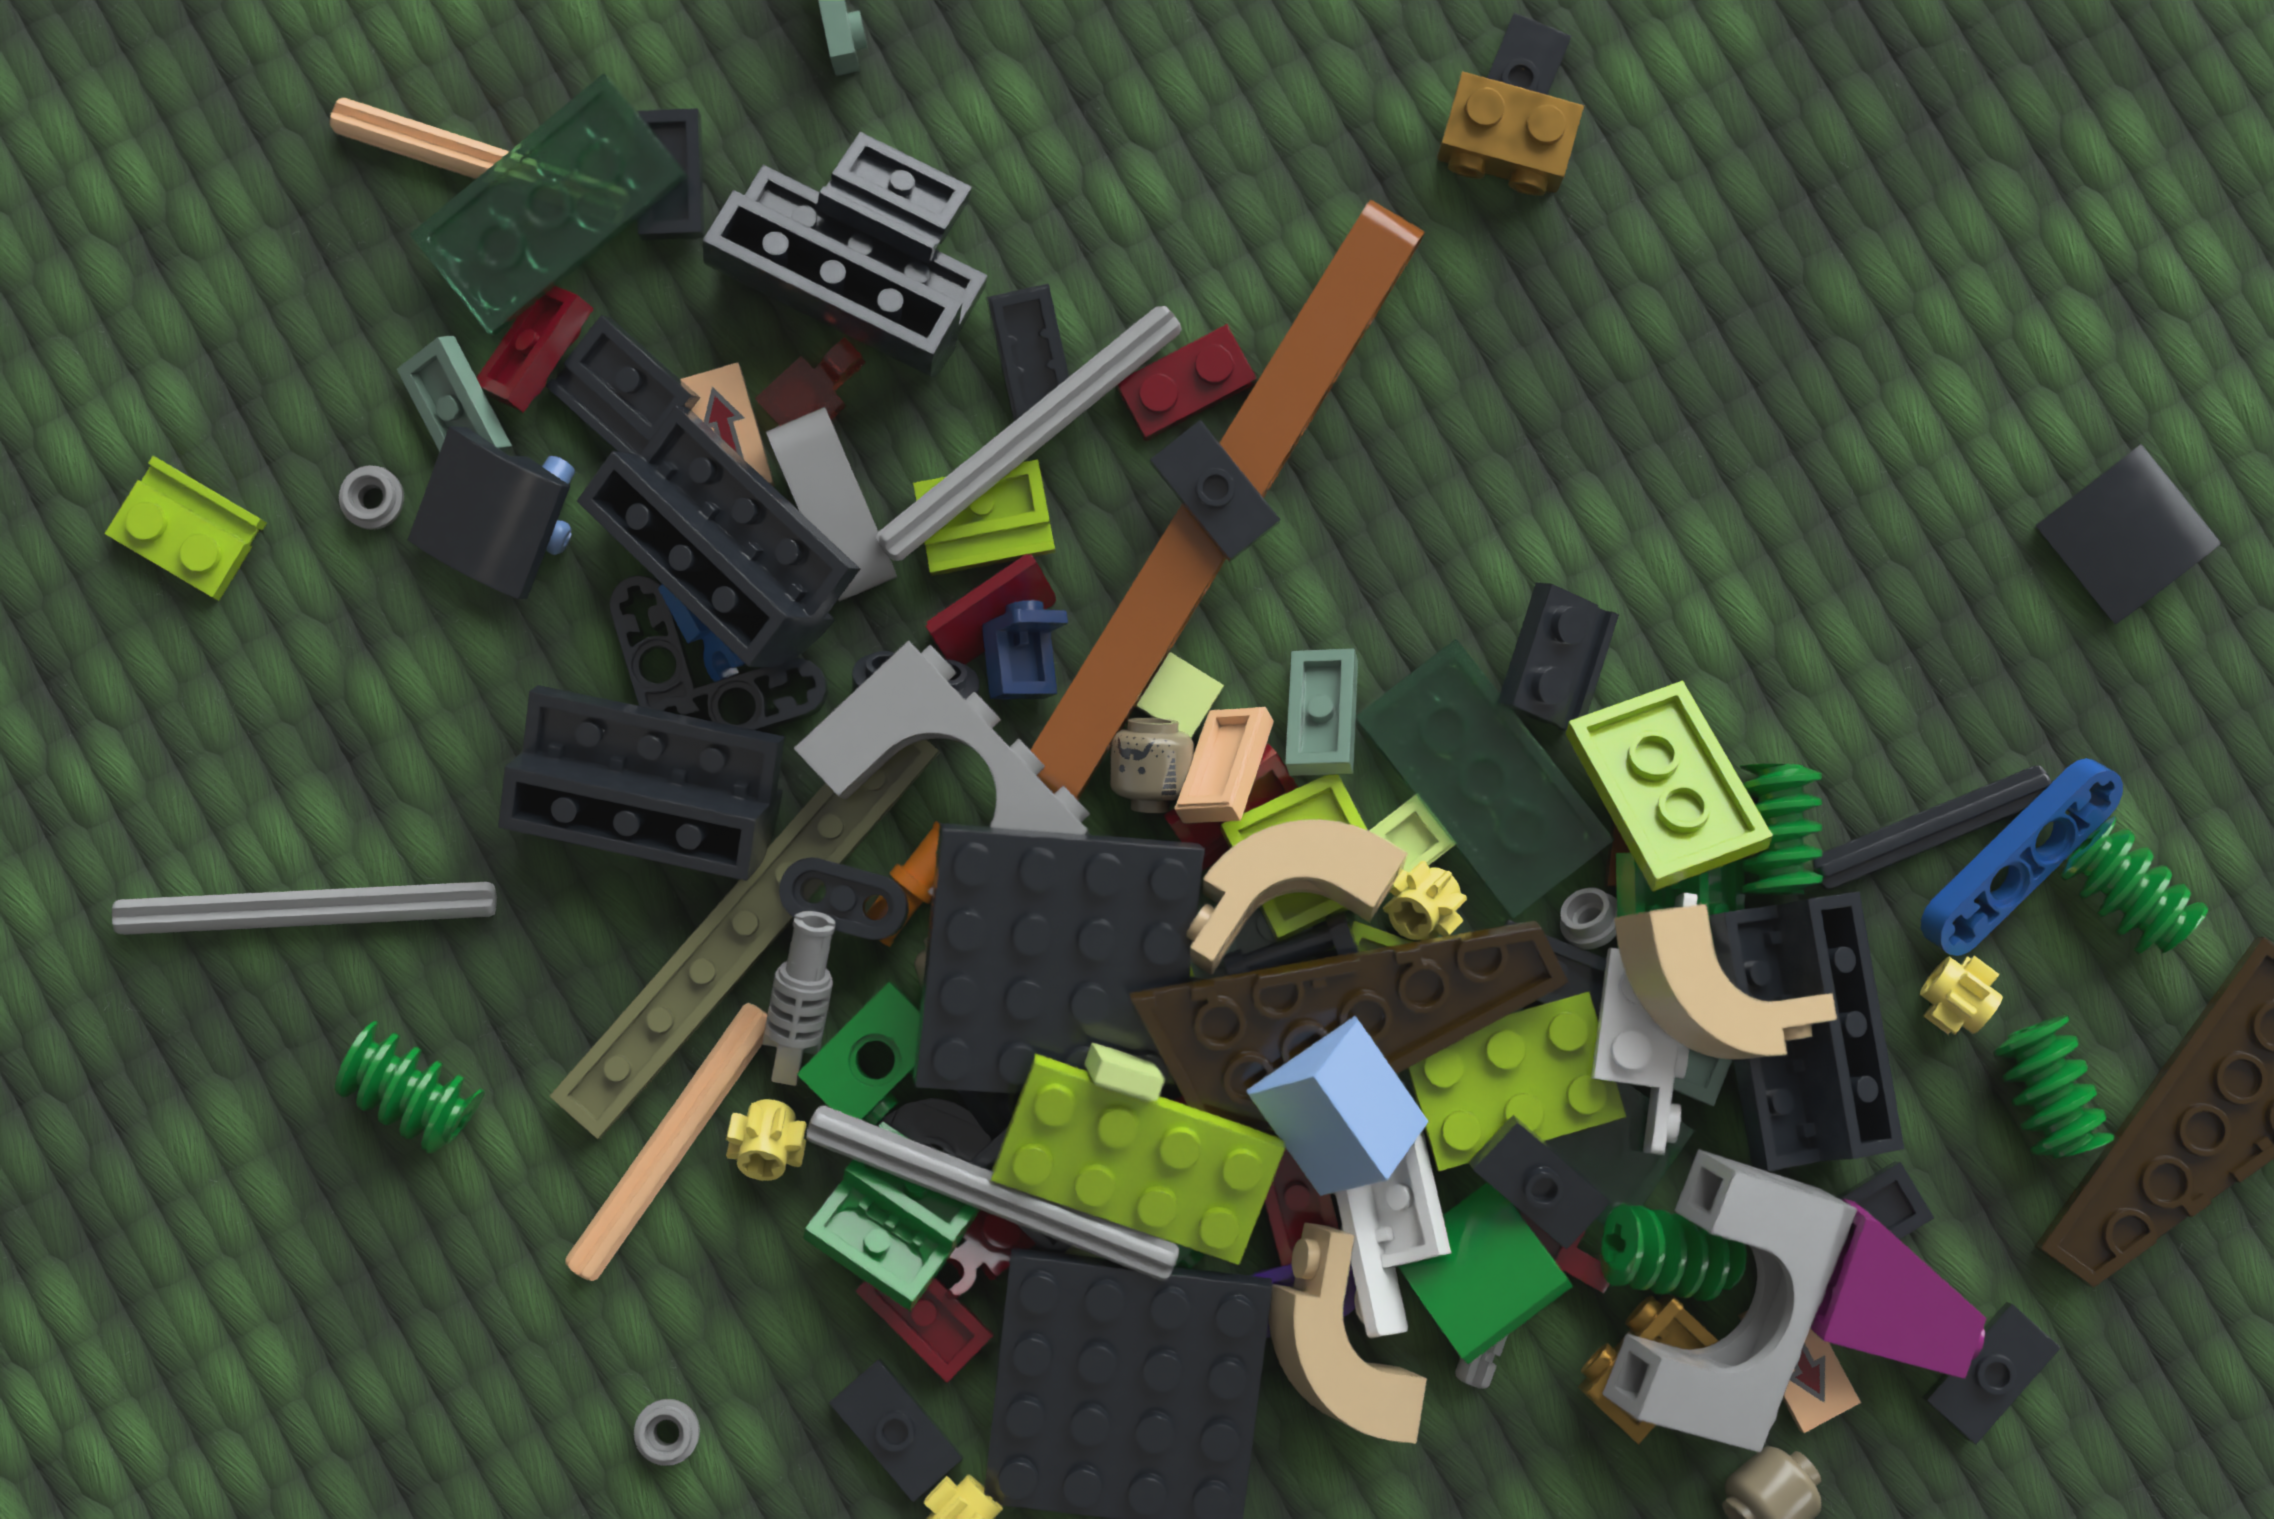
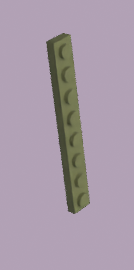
[549,740,940,1139]

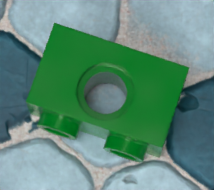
[797,982,920,1126]

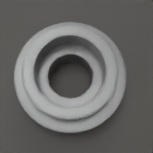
[339,466,404,530]
[1560,888,1617,949]
[634,1399,700,1466]

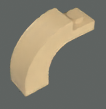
[1186,820,1408,975]
[1614,904,1837,1060]
[1268,1223,1427,1444]

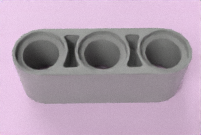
[766,407,898,602]

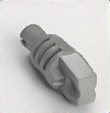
[763,911,836,1086]

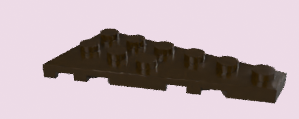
[1129,921,1569,1137]
[2034,937,2274,1287]

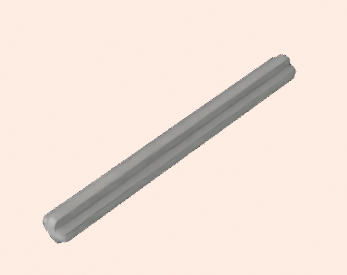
[876,306,1181,561]
[112,882,497,935]
[806,1106,1179,1281]

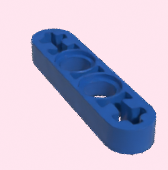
[1921,758,2123,956]

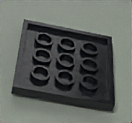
[913,823,1204,1102]
[984,1247,1273,1519]

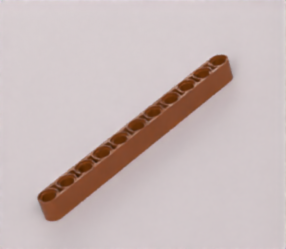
[1030,200,1425,800]

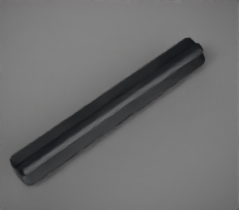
[1812,765,2052,890]

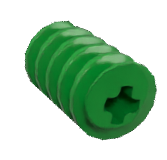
[1740,764,1822,896]
[2060,816,2208,954]
[1993,1015,2115,1159]
[334,1021,485,1153]
[1600,1203,1747,1302]

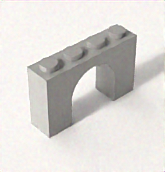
[794,641,1091,895]
[1603,1150,1857,1452]

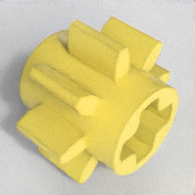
[1383,861,1467,941]
[1920,956,2003,1035]
[726,1099,807,1181]
[924,1475,1003,1519]

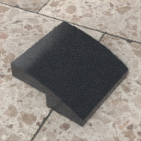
[407,426,570,599]
[2036,444,2221,625]

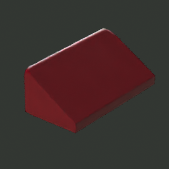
[925,554,1056,665]

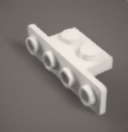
[1591,893,1697,1155]
[1334,1130,1451,1338]

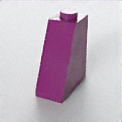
[1810,1198,1987,1379]

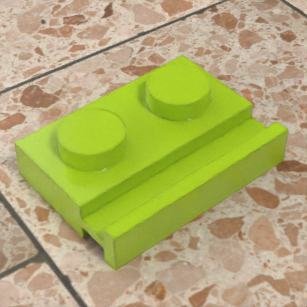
[105,456,267,600]
[913,459,1056,576]

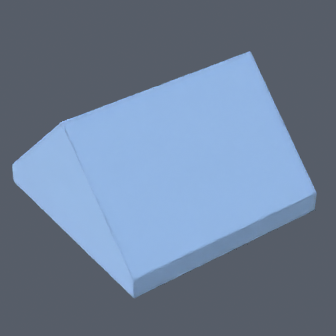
[1247,1016,1428,1196]

